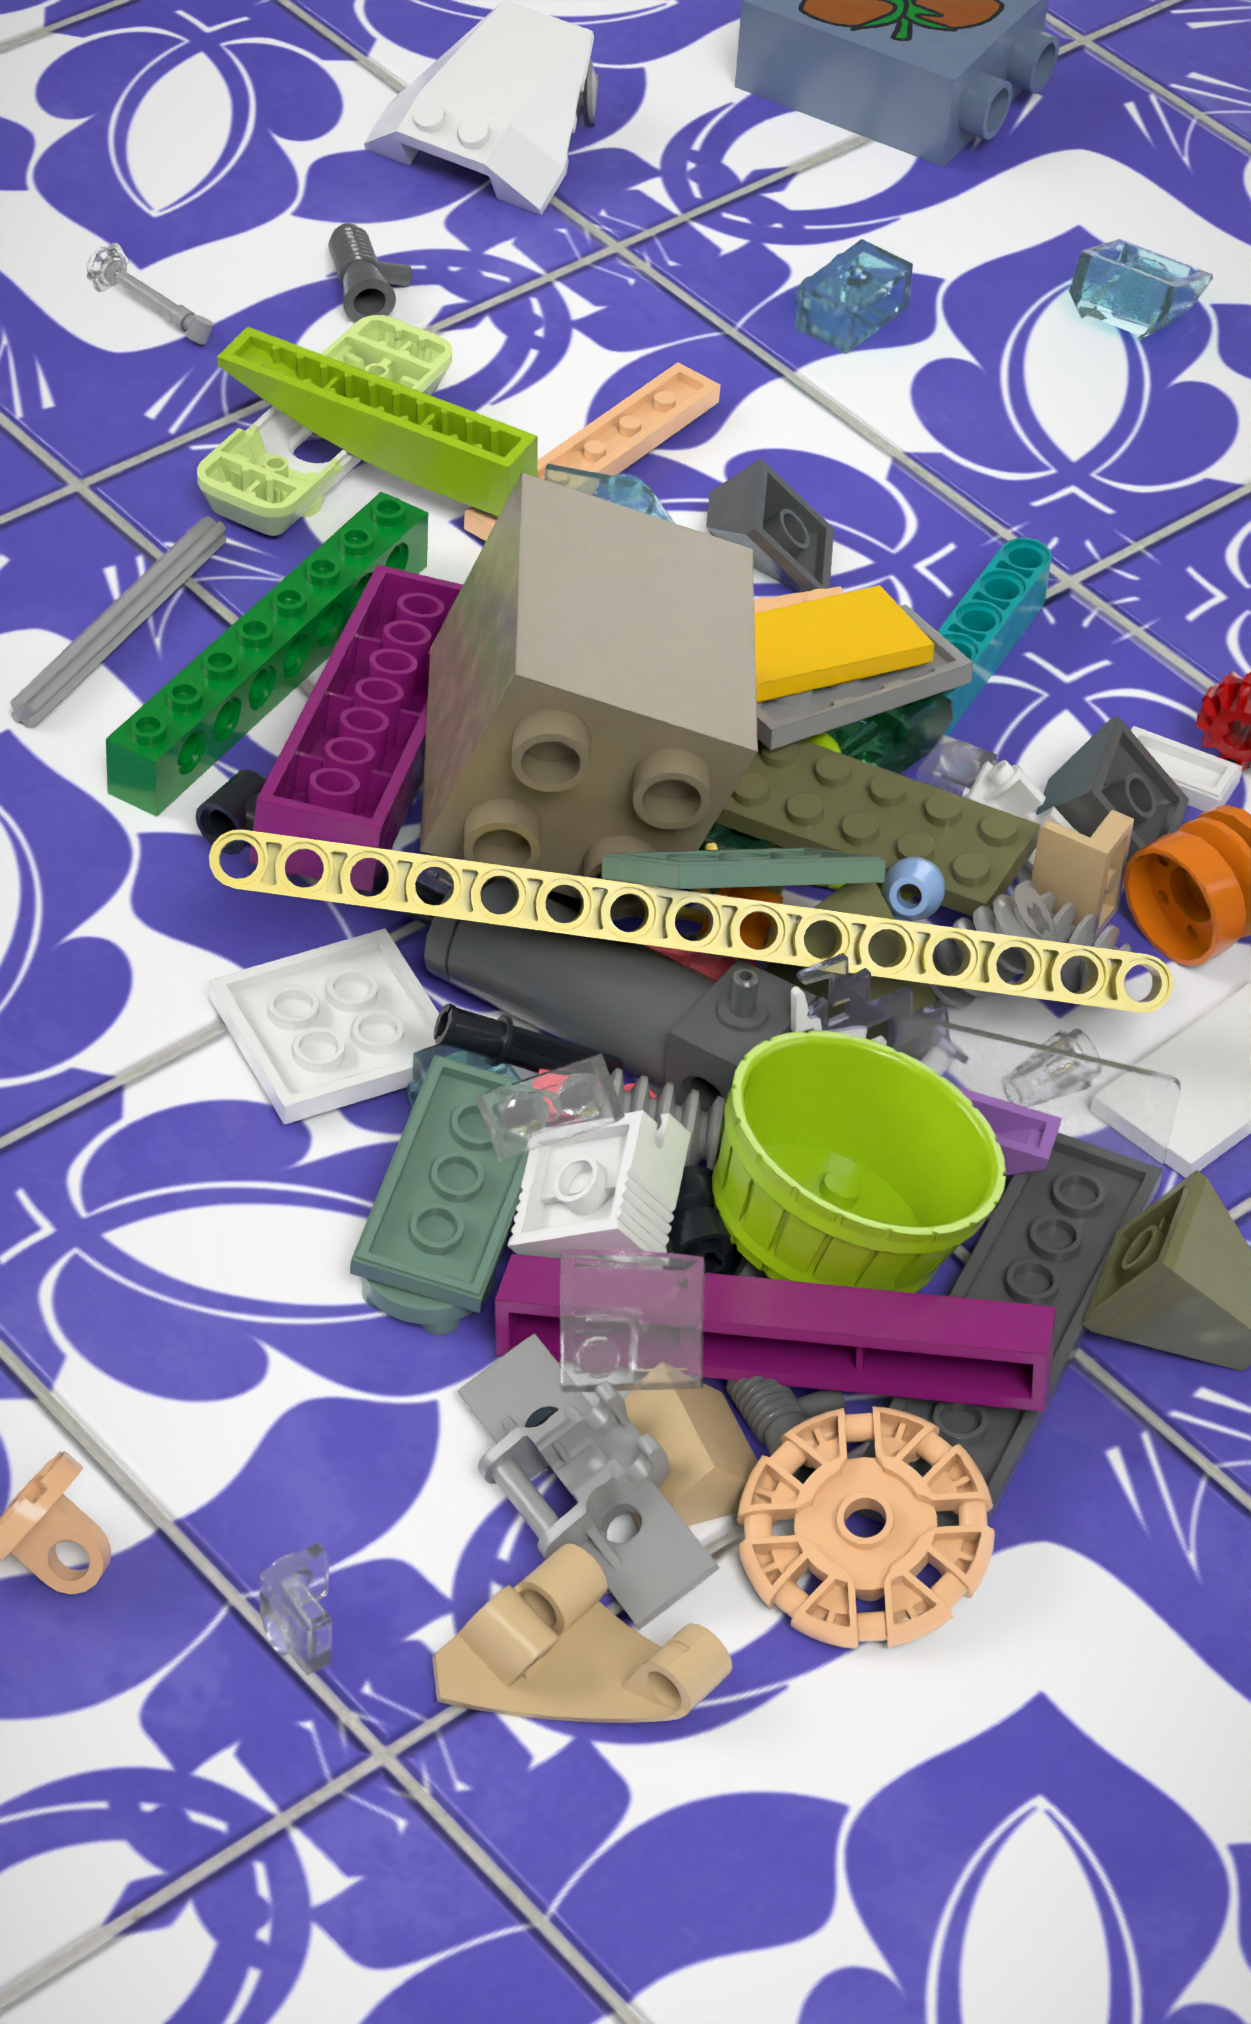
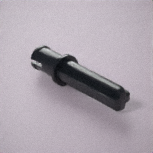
[434,1003,623,1083]

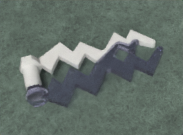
[790,953,970,1076]

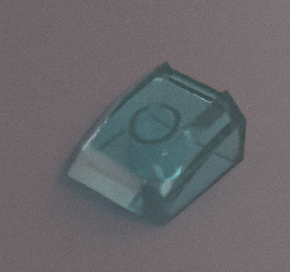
[1069,239,1213,341]

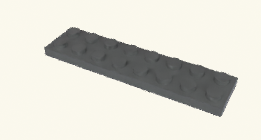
[854,1132,1163,1527]

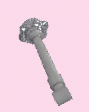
[86,242,214,345]

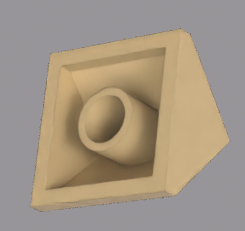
[624,1364,758,1530]

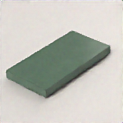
[602,847,886,889]
[350,1054,560,1313]

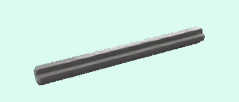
[10,516,226,727]

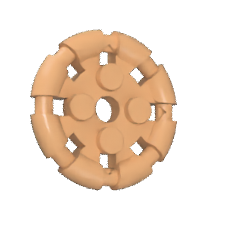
[737,1406,995,1649]

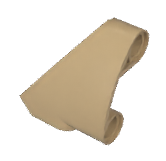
[432,1543,732,1723]

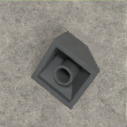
[706,458,834,593]
[1036,716,1189,870]

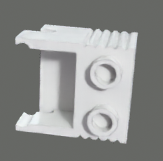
[508,1110,691,1268]

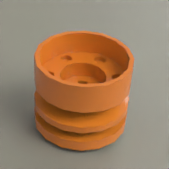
[1124,805,1251,966]

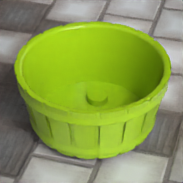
[712,1031,1006,1293]

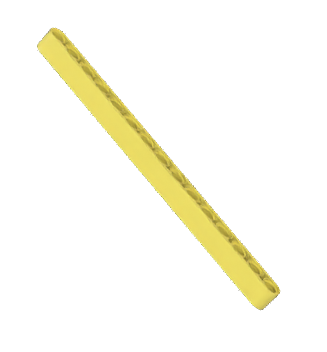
[209,830,1173,1013]

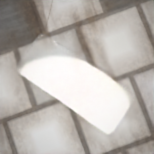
[894,1014,1181,1169]

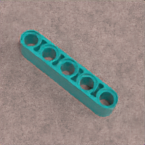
[898,538,1052,743]

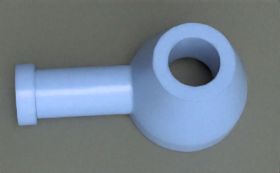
[882,857,946,922]

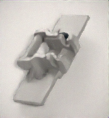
[457,1333,719,1630]

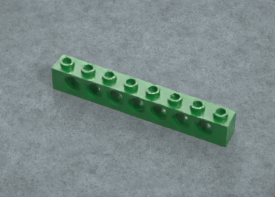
[105,492,429,817]

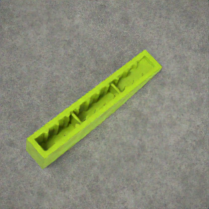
[217,326,538,517]

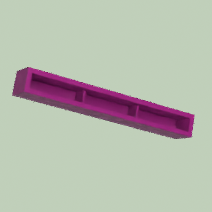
[495,1254,1056,1412]

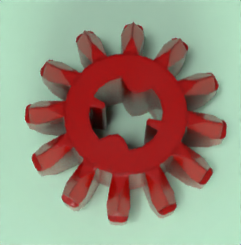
[1195,671,1251,772]

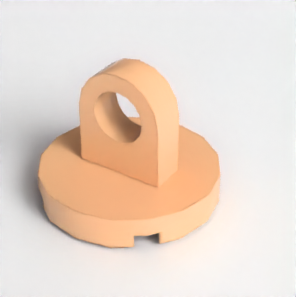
[0,1451,111,1595]

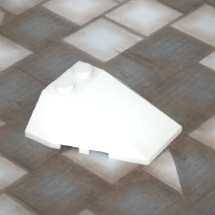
[364,0,594,215]

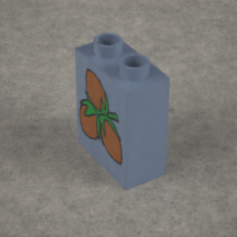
[735,0,1059,167]

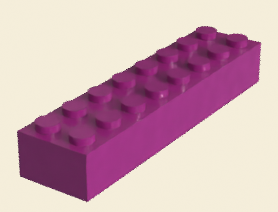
[249,565,463,892]

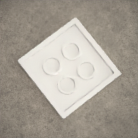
[209,928,464,1125]

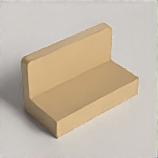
[1031,810,1134,936]

